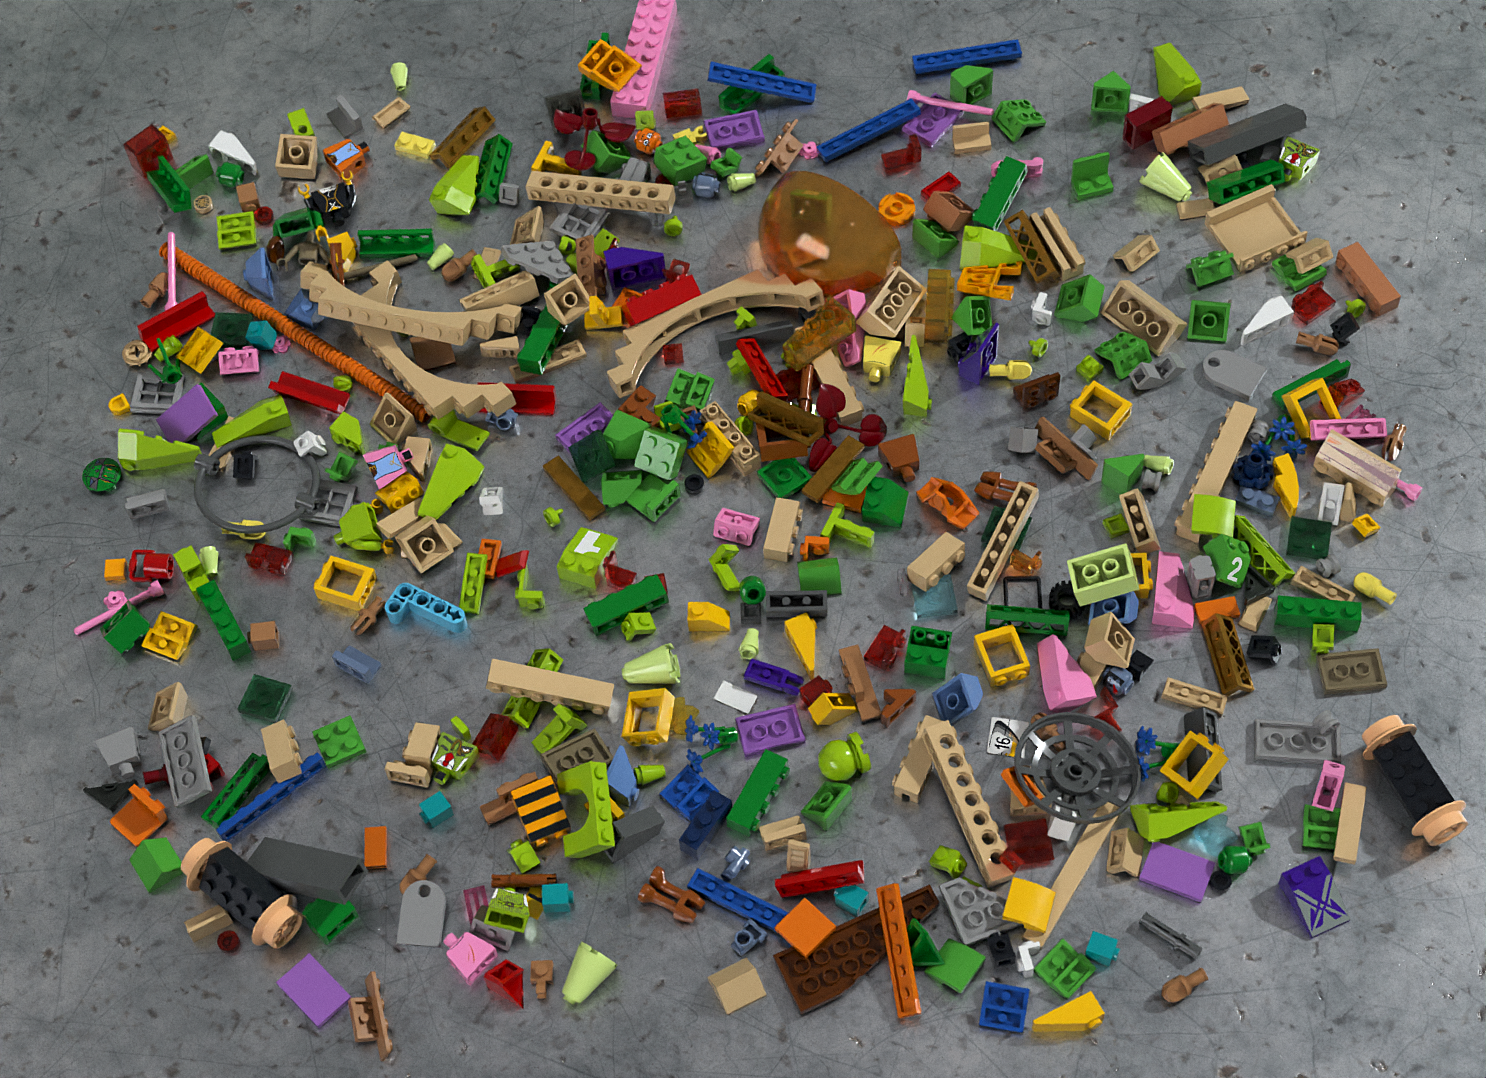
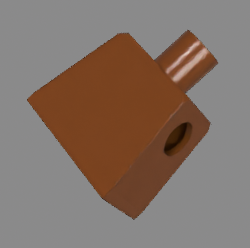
[878,434,919,482]

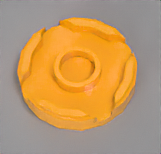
[879,192,915,226]

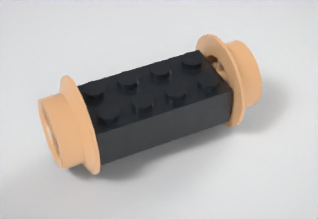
[1362,715,1468,846]
[181,838,303,949]

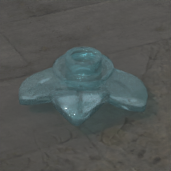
[1194,814,1238,857]

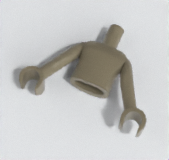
[276,232,332,271]

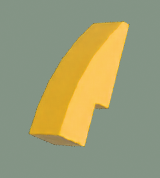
[1272,453,1299,519]

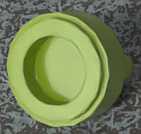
[664,215,683,236]
[558,236,576,255]
[1345,299,1366,318]
[1028,337,1048,358]
[333,375,353,393]
[734,416,754,436]
[543,507,563,527]
[1156,782,1179,803]

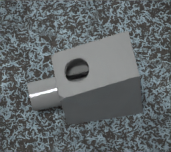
[95,726,141,779]

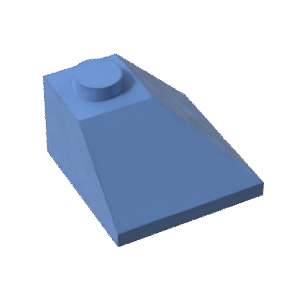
[243,248,273,300]
[283,288,325,331]
[1088,591,1139,625]
[932,673,984,726]
[607,745,639,807]

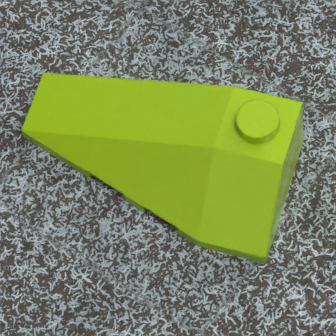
[1153,42,1202,105]
[903,335,932,417]
[118,428,202,471]
[418,444,484,520]

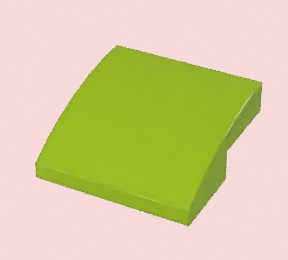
[216,211,256,249]
[1191,494,1236,538]

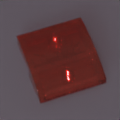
[1003,818,1054,866]

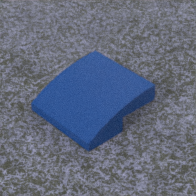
[658,764,719,821]
[979,981,1030,1033]

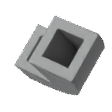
[1128,352,1187,390]

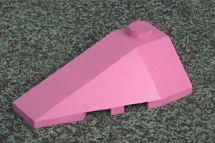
[822,289,866,368]

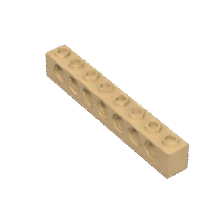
[526,171,676,214]
[921,720,1016,888]

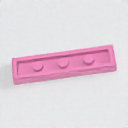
[1309,418,1387,441]

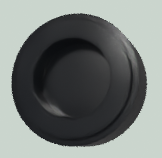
[684,474,704,495]
[1209,870,1232,893]

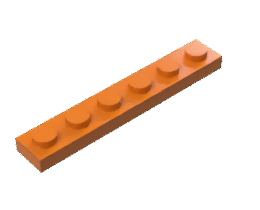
[876,883,921,1019]

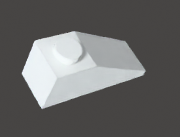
[208,130,259,176]
[1240,295,1294,346]
[1047,793,1077,842]

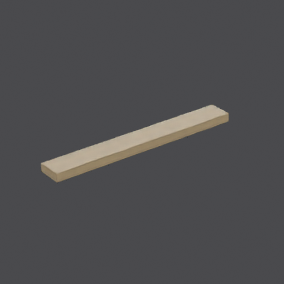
[1022,802,1120,950]

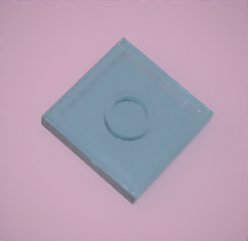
[911,575,958,618]

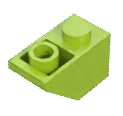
[329,411,365,455]

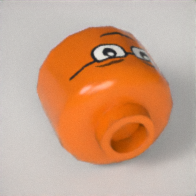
[634,128,663,155]

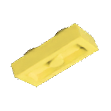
[394,132,436,159]

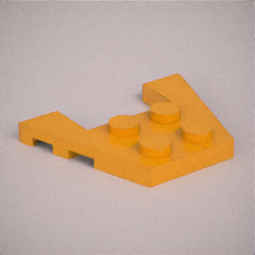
[957,261,1023,300]

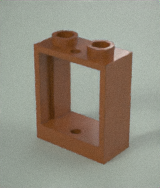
[756,420,811,462]

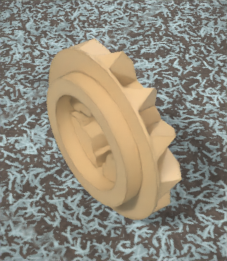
[122,340,152,367]

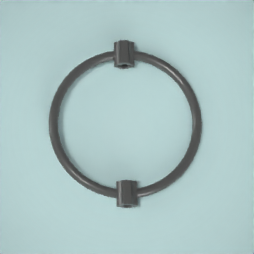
[194,435,321,534]

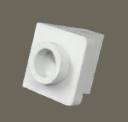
[1031,292,1052,325]
[293,431,328,457]
[1016,941,1040,979]

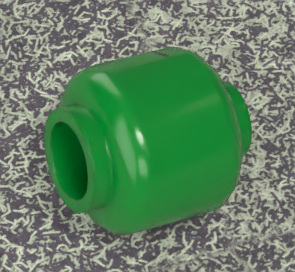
[216,162,245,188]
[739,576,766,605]
[1218,846,1252,874]

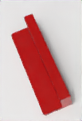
[137,291,216,352]
[736,338,788,401]
[268,371,350,414]
[477,382,556,415]
[775,860,864,898]

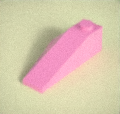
[1152,551,1195,629]
[1037,634,1097,713]

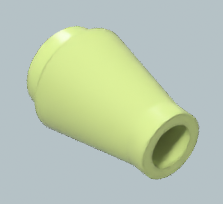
[390,62,408,91]
[727,173,756,192]
[426,243,454,270]
[1143,455,1174,476]
[199,546,219,577]
[739,628,759,660]

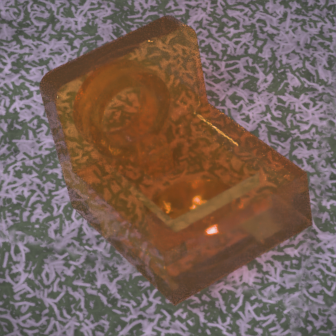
[1010,549,1043,576]

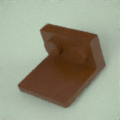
[1013,372,1060,409]

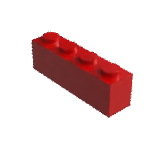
[621,274,702,327]

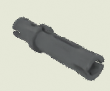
[1139,912,1203,960]

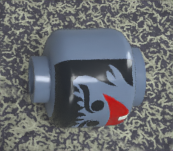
[692,172,720,198]
[1102,666,1134,696]

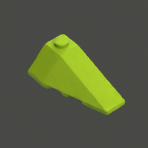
[429,155,479,215]
[960,225,1038,270]
[212,394,292,448]
[1130,801,1227,842]

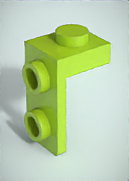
[708,544,739,591]
[515,563,545,609]

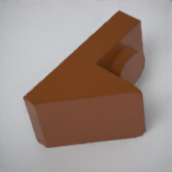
[881,689,916,728]

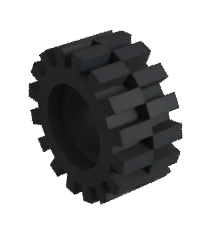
[1049,580,1085,620]

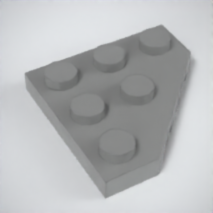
[501,241,573,284]
[938,878,1023,946]

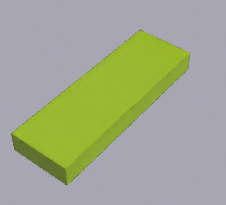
[459,553,488,615]

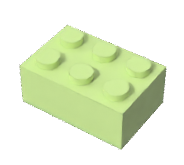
[1067,543,1140,606]

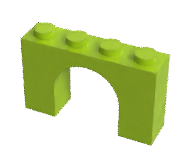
[557,761,615,858]

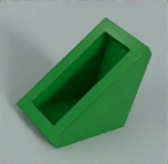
[907,919,945,967]

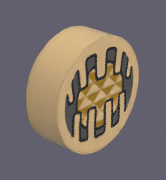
[194,195,213,214]

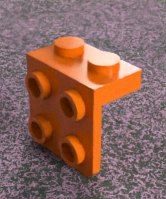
[110,784,168,847]

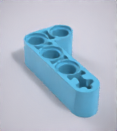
[385,583,467,633]

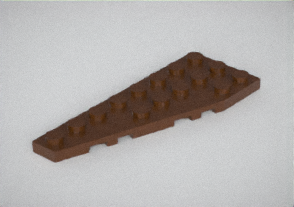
[773,884,940,1015]

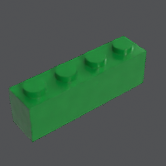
[972,156,1028,231]
[1207,159,1285,204]
[517,305,568,375]
[583,574,669,636]
[196,580,251,661]
[1274,595,1362,632]
[726,749,790,837]

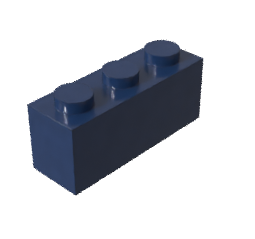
[679,790,733,860]

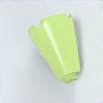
[1139,152,1192,202]
[622,643,680,684]
[562,941,617,1005]

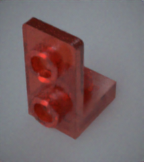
[881,134,922,170]
[1319,378,1365,411]
[603,551,637,590]

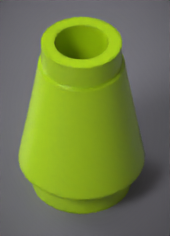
[154,335,183,362]
[633,764,665,786]

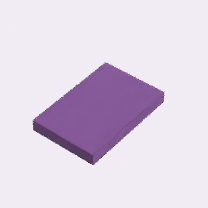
[902,92,964,148]
[704,110,765,151]
[156,384,218,443]
[555,402,613,463]
[735,704,806,757]
[1139,842,1215,903]
[276,953,351,1029]

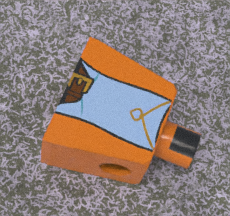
[322,139,370,183]

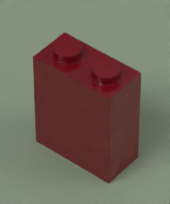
[1122,96,1173,150]

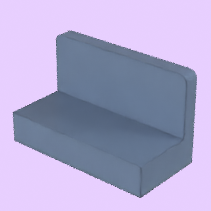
[332,646,382,683]

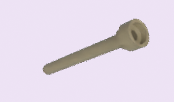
[329,254,418,283]

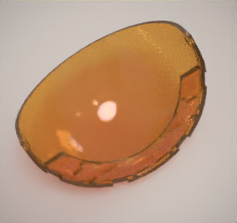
[758,171,901,300]

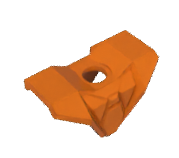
[916,477,980,529]

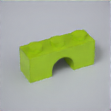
[173,545,210,601]

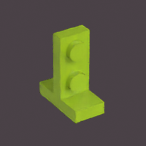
[470,254,521,288]
[820,502,874,548]
[531,704,587,754]

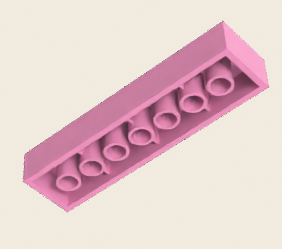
[610,0,677,119]

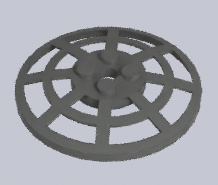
[1014,712,1141,824]

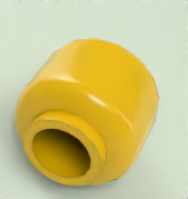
[737,389,761,417]

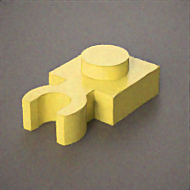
[673,126,707,145]

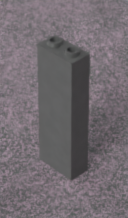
[1187,103,1307,165]
[247,837,368,905]

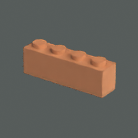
[1151,103,1229,155]
[1336,242,1401,317]

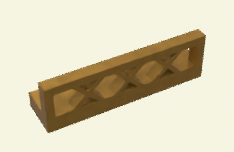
[429,106,496,168]
[1003,209,1060,284]
[748,391,824,446]
[1201,613,1255,696]

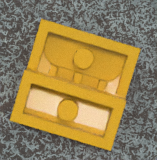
[176,327,223,374]
[686,421,734,478]
[141,611,198,661]
[1003,877,1056,933]

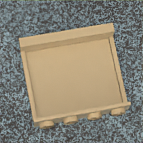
[1205,184,1308,272]

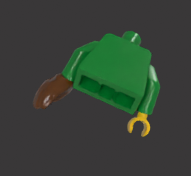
[266,207,329,263]

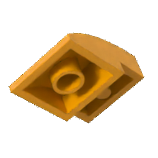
[578,39,642,92]

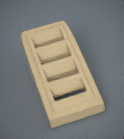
[479,336,520,358]
[1339,482,1357,522]
[787,839,811,872]

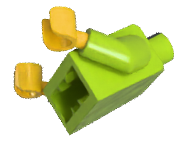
[333,499,394,554]

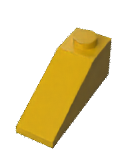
[784,612,817,680]
[1032,991,1105,1032]

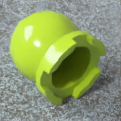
[818,732,871,781]

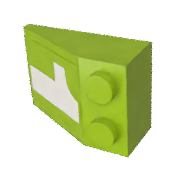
[557,527,618,589]

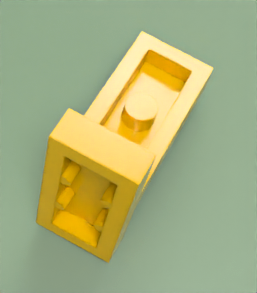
[531,141,582,176]
[584,296,623,330]

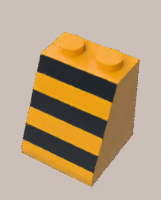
[511,775,571,848]

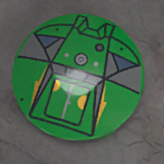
[82,458,121,491]

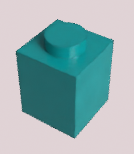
[245,321,278,350]
[419,791,454,828]
[542,883,574,913]
[834,885,869,917]
[1085,931,1120,967]

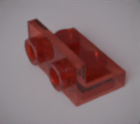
[663,88,702,118]
[1291,281,1336,326]
[776,360,820,402]
[245,542,294,575]
[864,625,907,671]
[472,713,518,761]

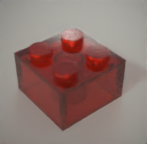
[123,124,174,179]

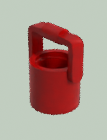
[128,550,174,582]

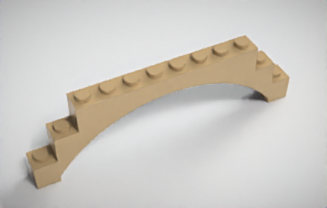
[352,260,516,420]
[301,262,522,346]
[607,269,825,398]

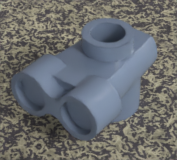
[486,408,518,430]
[721,845,750,882]
[731,919,768,956]

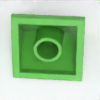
[1091,71,1131,113]
[175,154,214,189]
[912,219,960,259]
[951,296,992,335]
[1187,300,1231,342]
[1101,454,1145,494]
[797,557,842,596]
[801,781,852,831]
[129,837,183,894]

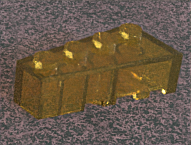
[925,269,955,344]
[782,295,856,371]

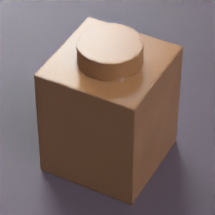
[236,182,261,212]
[247,621,279,651]

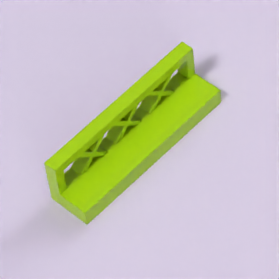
[1234,515,1296,588]
[500,648,563,728]

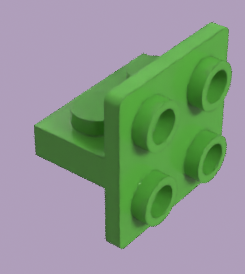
[1186,250,1234,287]

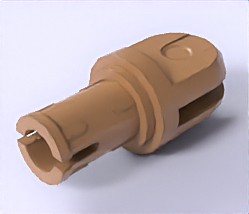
[441,249,477,282]
[140,272,168,308]
[1296,331,1339,355]
[1382,423,1407,461]
[350,596,386,636]
[1031,712,1066,752]
[399,853,437,894]
[1161,967,1208,1003]

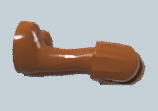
[974,471,1037,502]
[637,866,705,923]

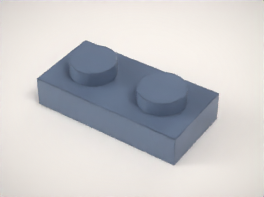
[1235,486,1280,517]

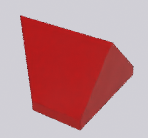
[484,959,524,1009]

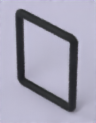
[1003,576,1042,609]

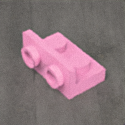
[218,346,260,375]
[713,508,760,546]

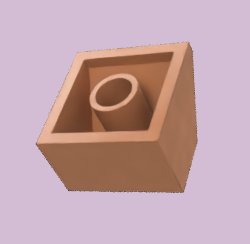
[923,191,974,232]

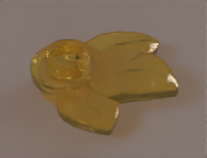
[670,697,699,735]

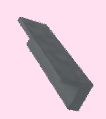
[715,319,794,355]
[1184,707,1222,792]

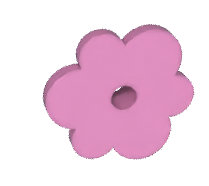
[799,141,818,159]
[273,335,291,353]
[103,590,127,610]

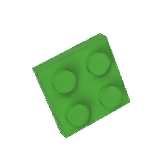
[312,715,366,769]

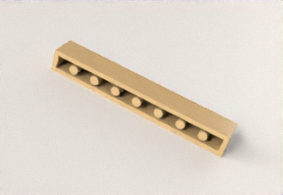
[1174,401,1258,543]

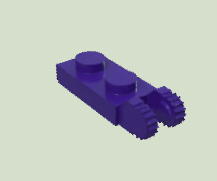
[744,659,804,696]

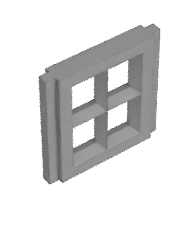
[549,203,610,242]
[130,372,185,414]
[299,479,358,527]

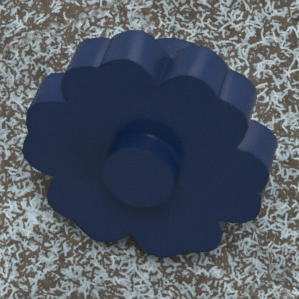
[1232,452,1274,489]

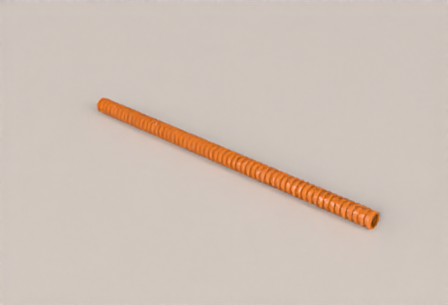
[159,242,430,423]

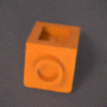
[800,536,830,561]

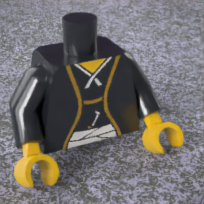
[298,170,356,227]

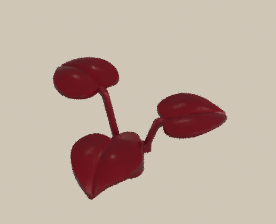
[553,108,635,171]
[809,383,887,472]

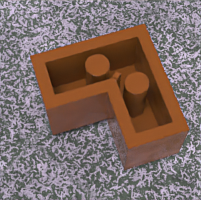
[618,385,660,428]

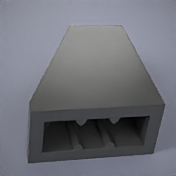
[604,806,665,863]

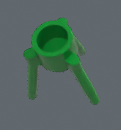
[148,338,183,384]

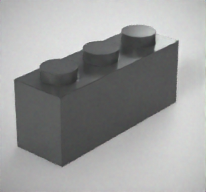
[766,590,827,617]

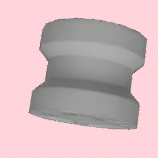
[1247,420,1271,444]
[1142,469,1162,492]
[1316,554,1341,578]
[1313,710,1340,736]

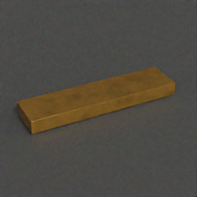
[802,435,864,503]
[543,455,605,521]

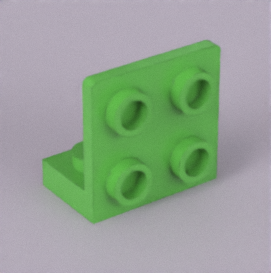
[991,99,1046,142]
[1071,152,1114,200]
[1094,331,1152,380]
[626,473,681,522]

